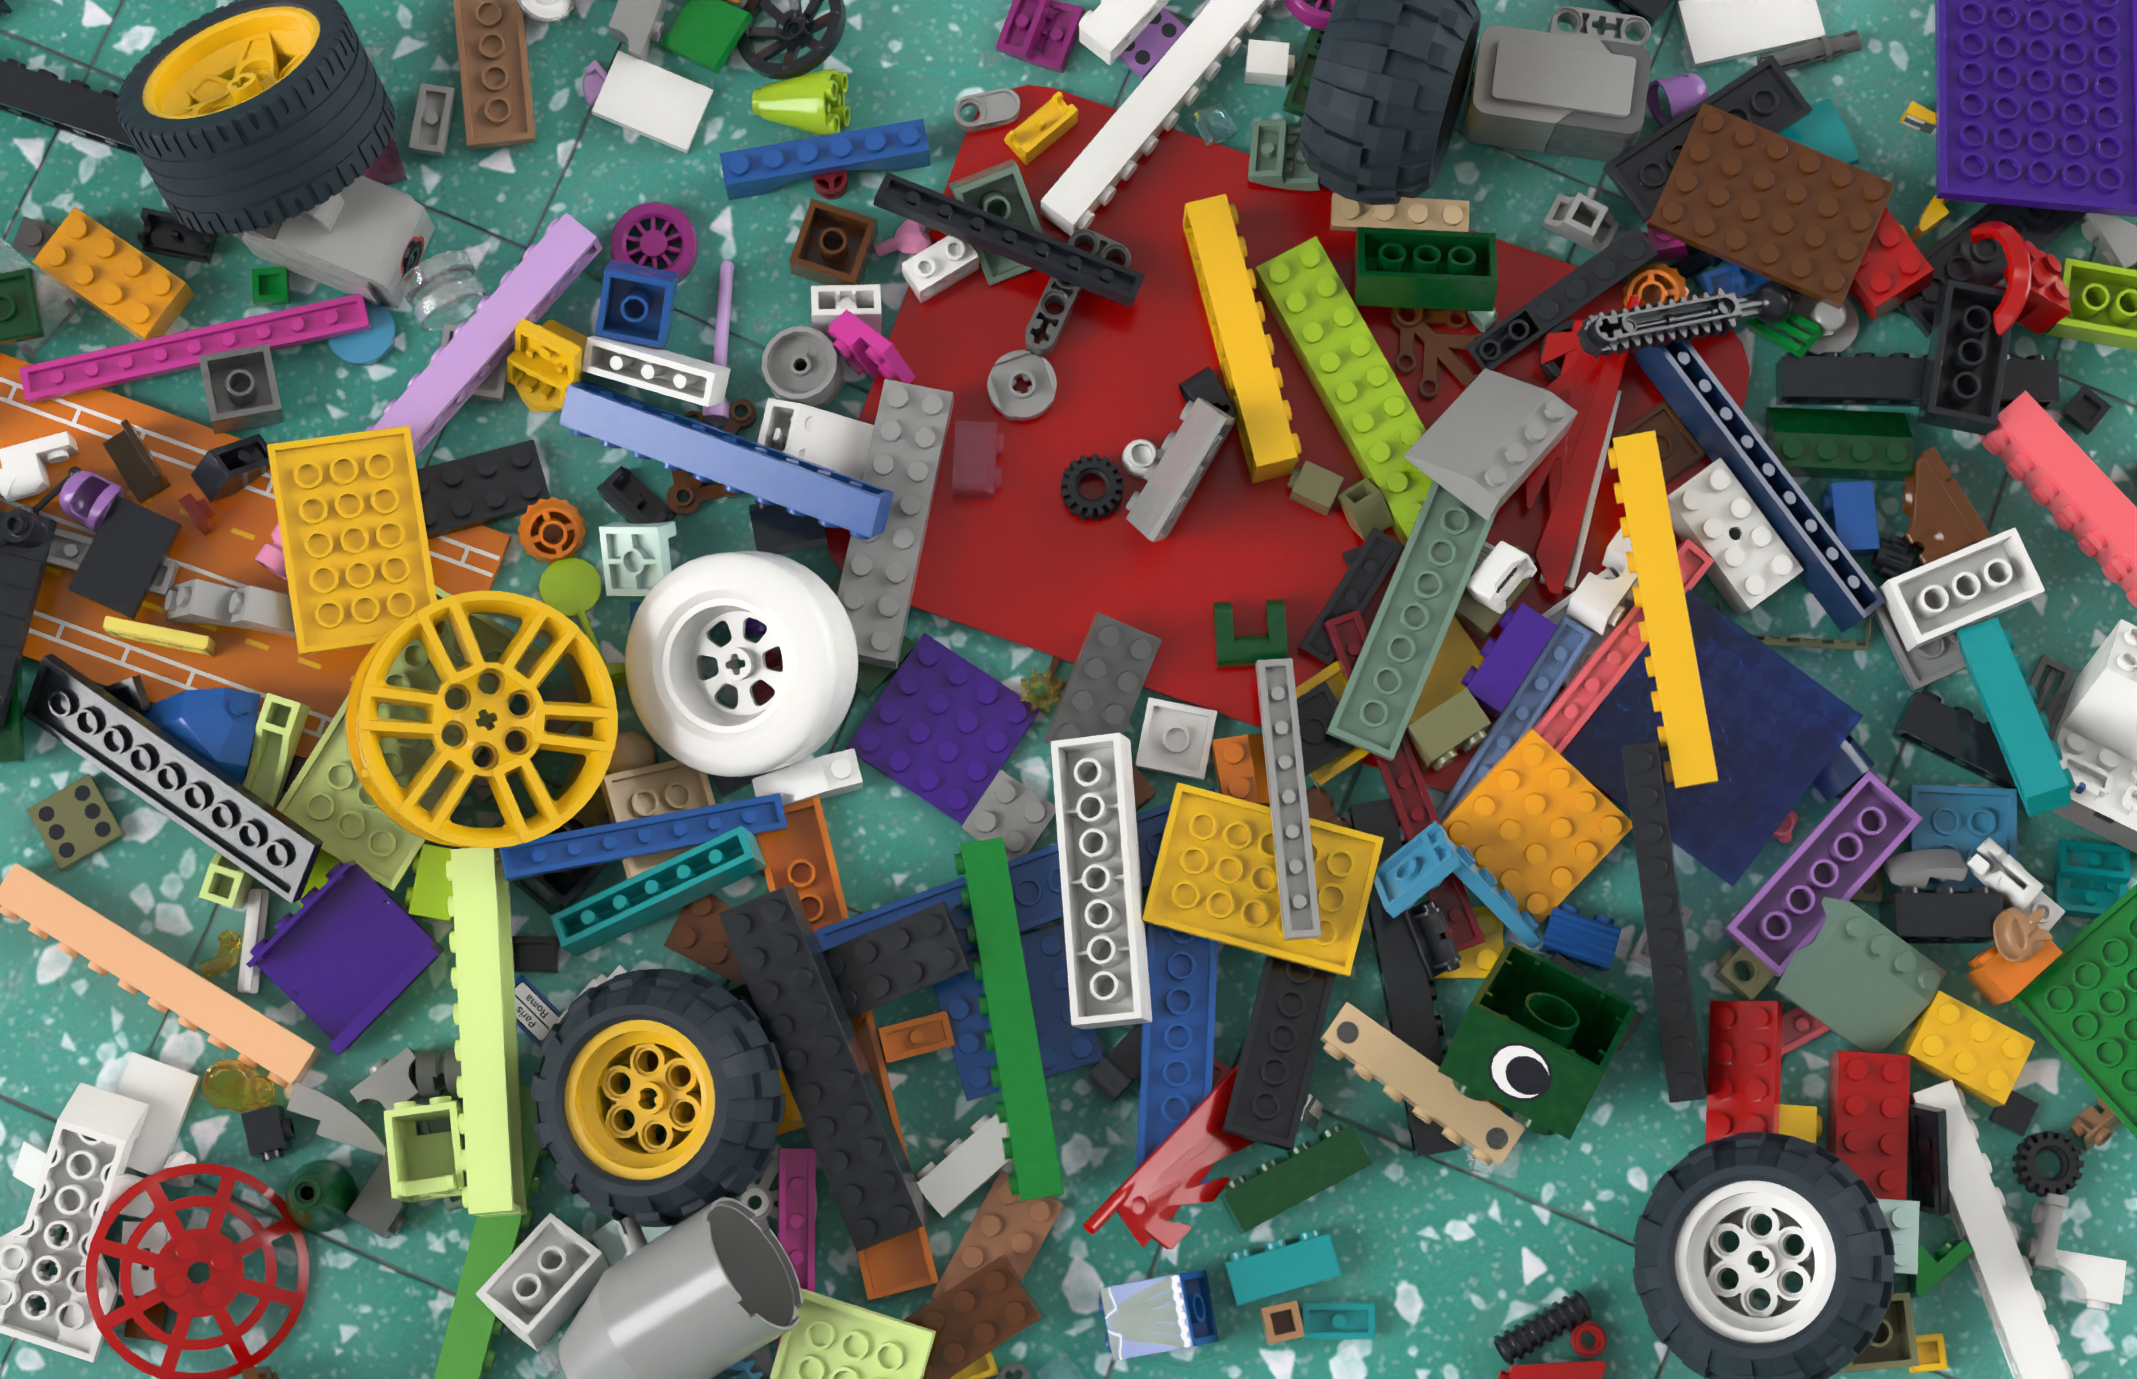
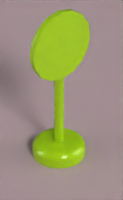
[539,557,627,691]

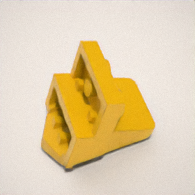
[507,318,588,412]

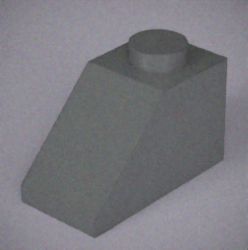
[346,1152,409,1239]

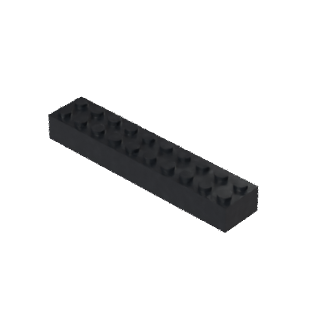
[718,883,931,1252]

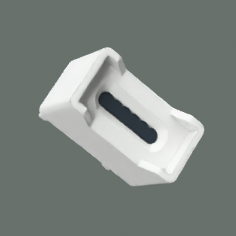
[1466,541,1537,614]

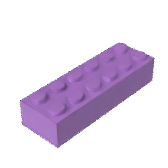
[1721,771,1923,978]

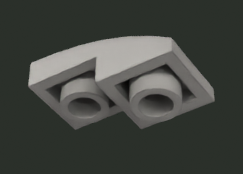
[1883,849,1968,889]

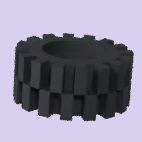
[1060,454,1124,521]
[2012,1131,2084,1197]

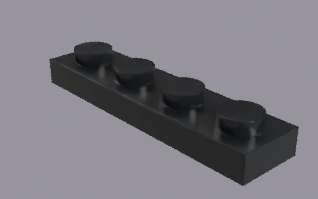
[1299,527,1404,666]

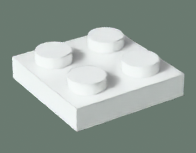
[1135,698,1217,781]

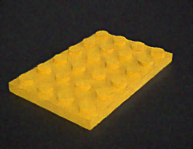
[267,426,442,656]
[1142,782,1384,977]

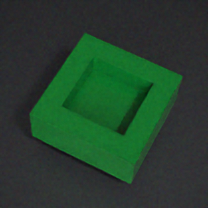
[252,267,290,306]

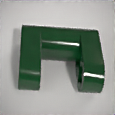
[1213,599,1288,668]

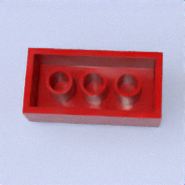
[1849,165,1934,322]
[1826,1050,1910,1200]

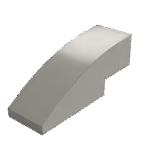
[286,1082,387,1156]

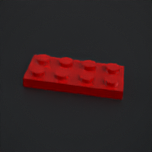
[1705,1000,1783,1143]

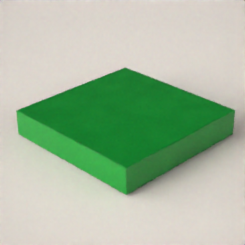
[660,0,753,74]

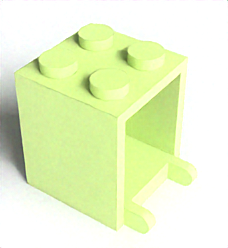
[383,1096,467,1203]

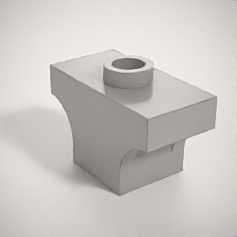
[608,0,668,62]
[1542,192,1620,254]
[350,1047,420,1110]

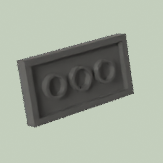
[1042,612,1162,746]

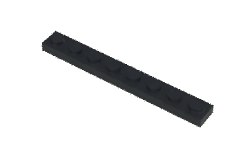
[873,172,1145,308]

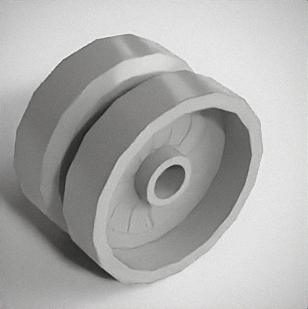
[762,326,844,409]

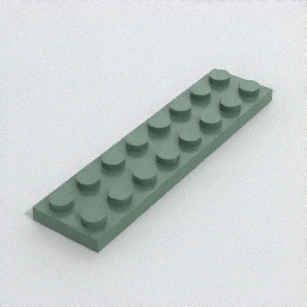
[1326,480,1497,761]

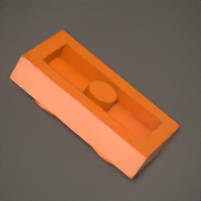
[876,1011,955,1063]

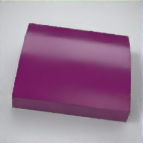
[995,0,1086,74]

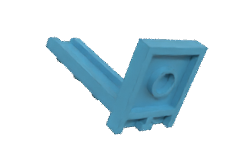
[1373,820,1542,948]

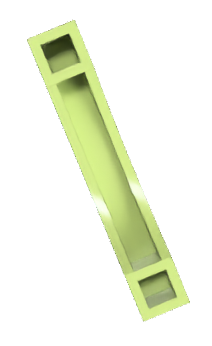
[199,693,310,909]

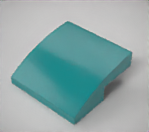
[1779,98,1859,165]
[2053,839,2131,919]

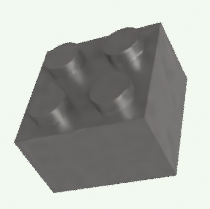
[199,344,284,434]

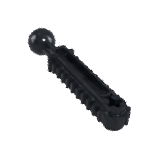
[1577,281,1795,358]

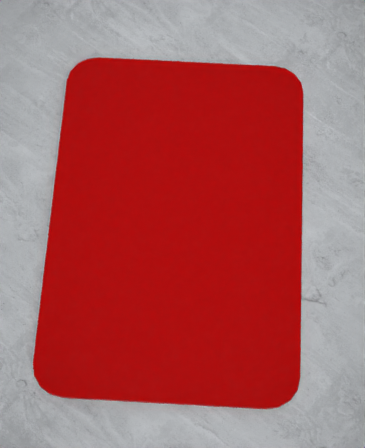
[825,85,1750,799]

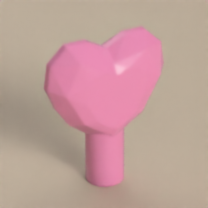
[874,219,932,257]

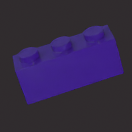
[1461,602,1558,718]

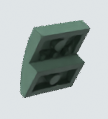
[1248,120,1321,191]

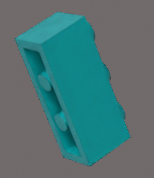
[1223,1229,1341,1306]

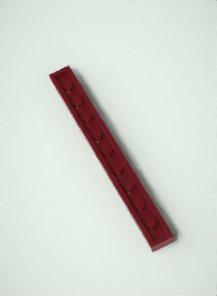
[1324,610,1485,952]

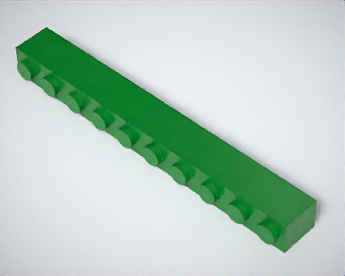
[954,837,1064,1203]

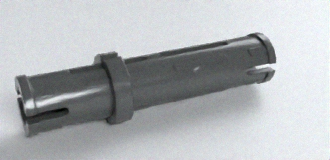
[1757,30,1862,71]

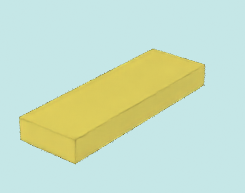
[103,616,217,656]

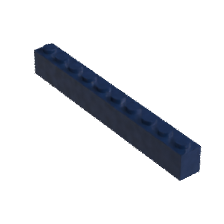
[1632,338,1886,633]

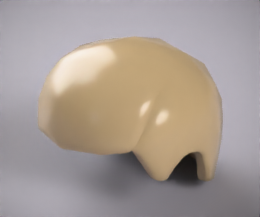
[606,731,657,775]

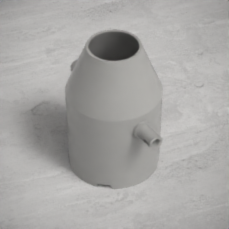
[559,1197,803,1379]

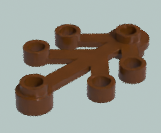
[1391,307,1483,400]
[667,399,757,516]

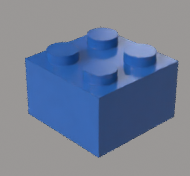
[595,260,679,349]

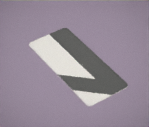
[1302,1094,1323,1132]

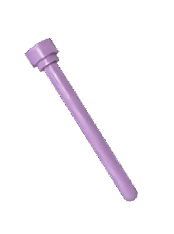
[702,261,734,423]

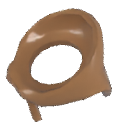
[1993,907,2053,963]

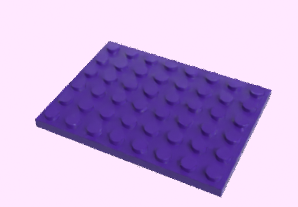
[1935,0,2137,217]

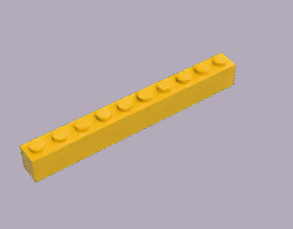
[1607,430,1718,789]

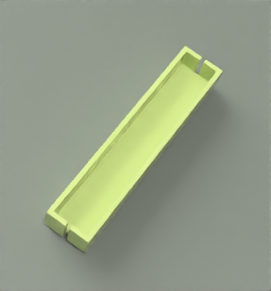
[446,847,527,1218]

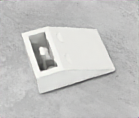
[757,398,874,480]

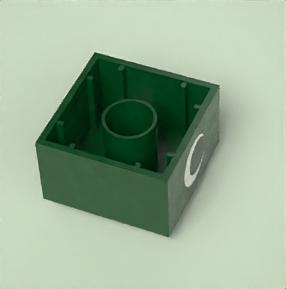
[1438,941,1638,1140]

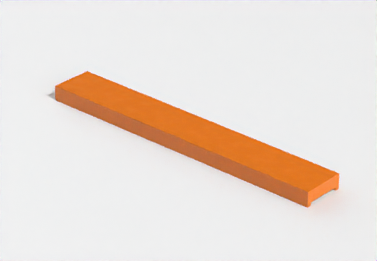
[756,796,939,1301]

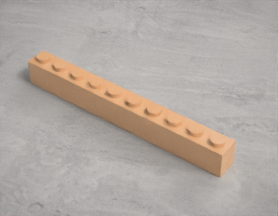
[0,863,322,1088]

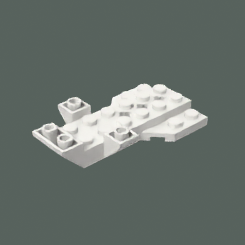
[0,1082,161,1363]

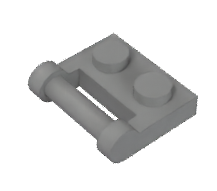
[2025,1193,2069,1271]

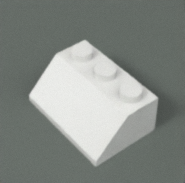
[476,1213,610,1352]

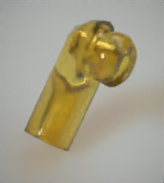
[199,930,242,979]

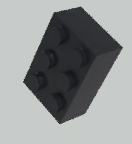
[1879,887,2003,944]

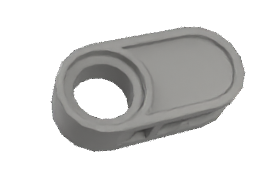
[954,88,1020,132]

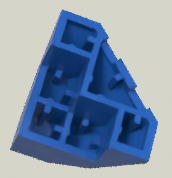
[139,688,260,785]

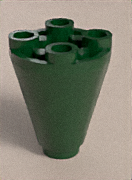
[285,1160,359,1232]

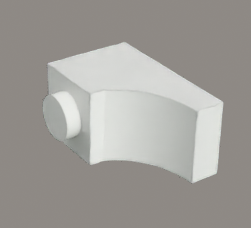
[2055,1249,2127,1311]

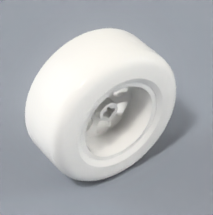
[625,551,858,777]

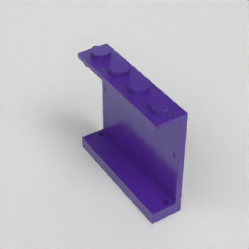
[246,860,445,1055]

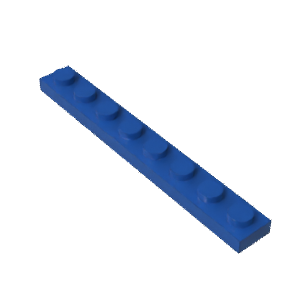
[499,793,787,881]

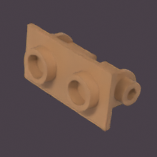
[2069,1097,2122,1151]

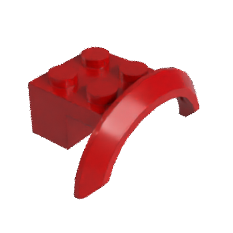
[1968,221,2072,336]

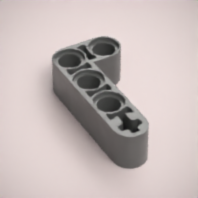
[1025,229,1131,358]

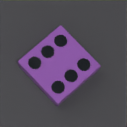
[1118,8,1187,80]

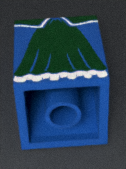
[1099,1270,1219,1361]

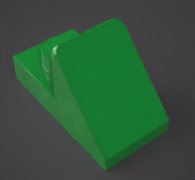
[1907,1239,1974,1298]

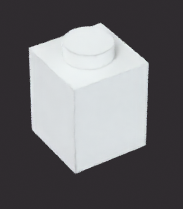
[1244,39,1295,87]

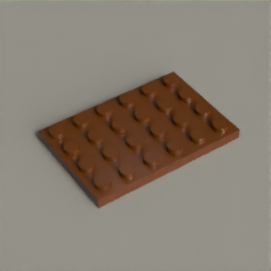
[1647,102,1895,309]

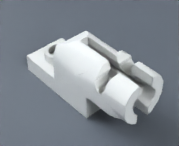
[0,431,79,503]
[1965,837,2066,932]

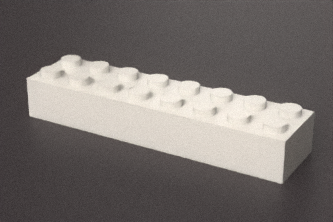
[1051,733,1152,1030]

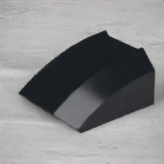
[512,818,610,915]

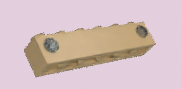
[1320,1002,1526,1167]

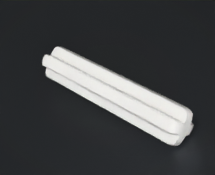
[237,888,270,994]

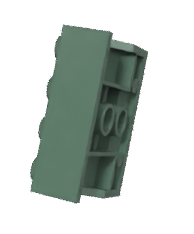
[1775,897,1947,1053]

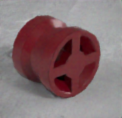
[813,171,848,200]

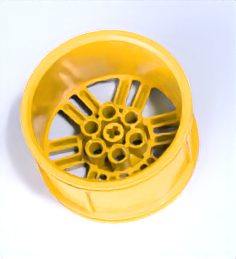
[345,591,618,848]

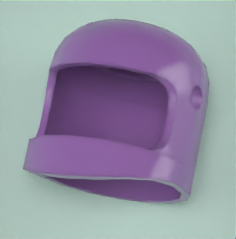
[1647,73,1710,127]
[59,470,124,532]

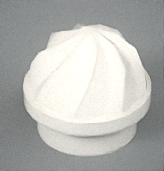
[163,1151,199,1188]

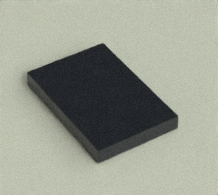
[68,495,182,620]

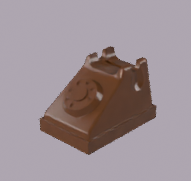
[1901,446,1991,568]

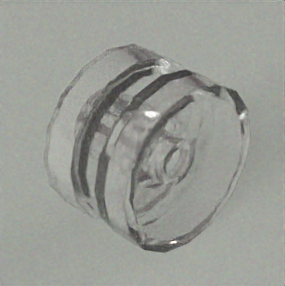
[399,250,488,332]

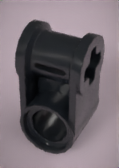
[1178,366,1236,431]

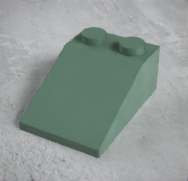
[949,159,1043,286]

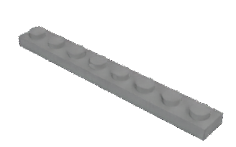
[1255,658,1321,941]

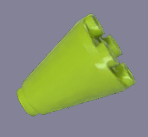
[752,69,850,136]

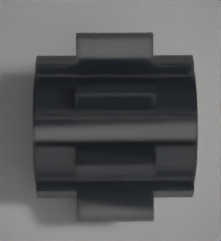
[1871,535,1915,579]

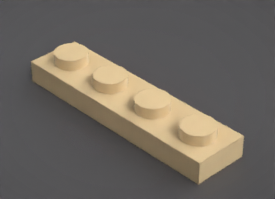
[1330,193,1470,232]

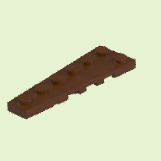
[664,893,867,1033]

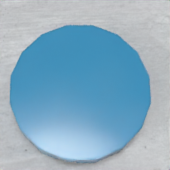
[327,301,396,366]

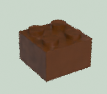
[789,199,878,285]

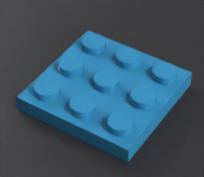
[1908,784,2017,893]

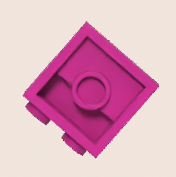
[828,309,915,384]

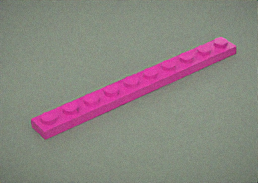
[19,294,371,404]

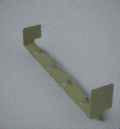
[1715,601,1871,651]

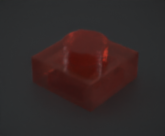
[178,493,217,536]

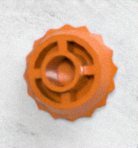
[1622,263,1690,308]
[517,497,586,565]

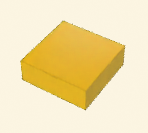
[1909,1333,1948,1373]

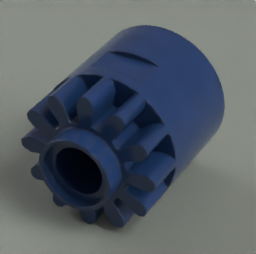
[1788,717,1875,802]

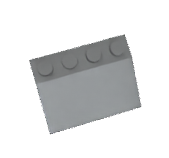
[1404,368,1578,521]
[1126,398,1237,542]

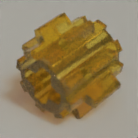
[1020,668,1062,712]

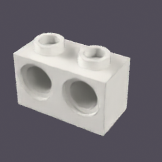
[901,235,979,303]

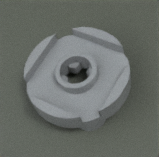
[987,350,1057,421]

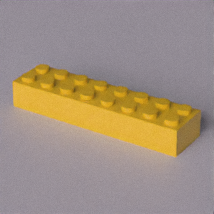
[1182,194,1301,483]

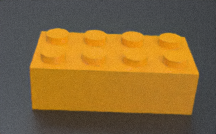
[32,207,195,341]

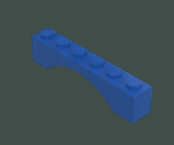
[720,119,931,200]

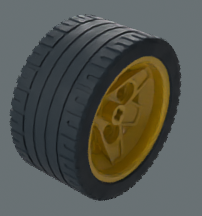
[116,0,395,234]

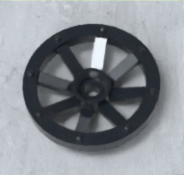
[737,0,846,80]

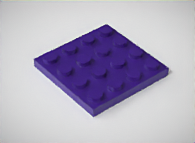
[846,633,1041,826]

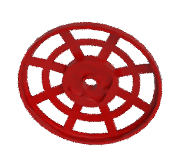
[85,1163,309,1379]

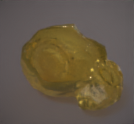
[202,1059,277,1113]

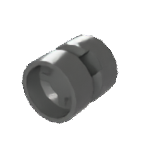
[416,1048,462,1098]

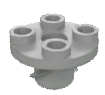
[1789,294,1859,356]

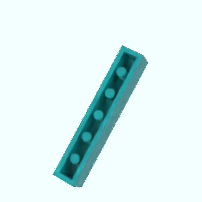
[1956,617,2075,817]
[550,826,767,957]

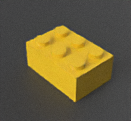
[1899,991,2035,1107]

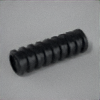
[1494,1290,1592,1365]

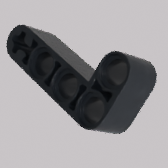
[1084,1023,1142,1106]

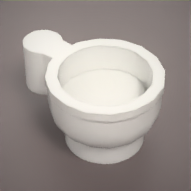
[1122,439,1166,479]

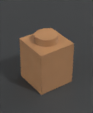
[1259,1300,1305,1344]

